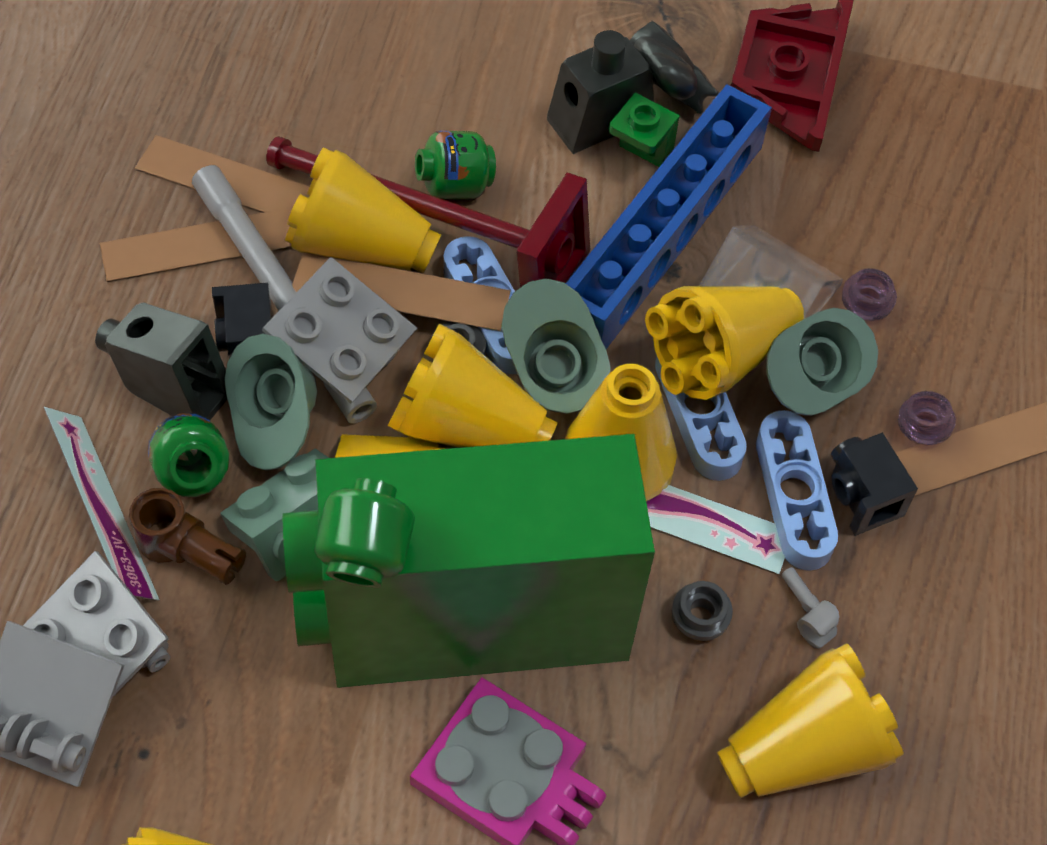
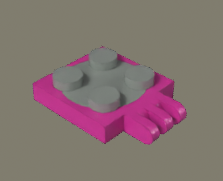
[410,677,607,845]

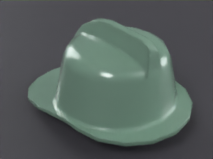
[501,279,611,414]
[766,308,878,416]
[224,334,317,471]

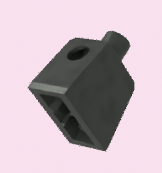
[547,30,654,154]
[95,302,227,420]

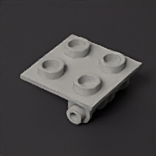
[262,257,417,404]
[23,551,171,696]
[0,621,124,787]

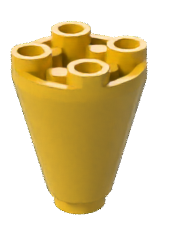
[285,147,441,274]
[645,286,804,400]
[388,324,557,448]
[565,364,677,501]
[717,643,904,798]

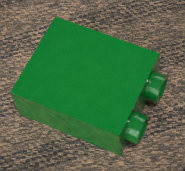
[282,434,655,688]

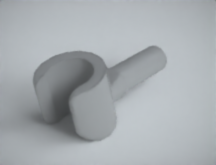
[782,567,839,649]

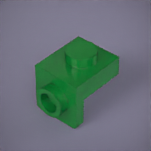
[609,92,680,167]

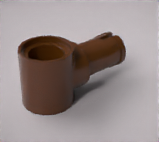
[129,488,246,585]

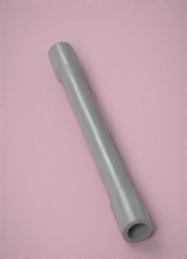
[192,165,377,423]

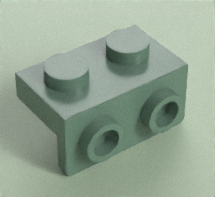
[220,449,329,581]

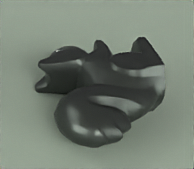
[630,21,719,114]

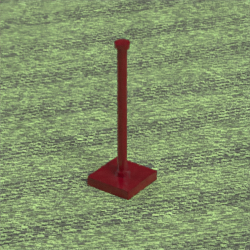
[266,136,590,288]

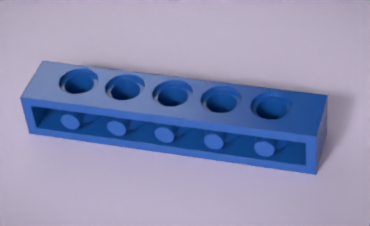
[565,84,772,349]

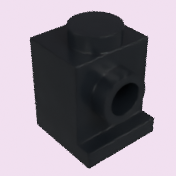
[212,282,273,359]
[831,432,918,536]

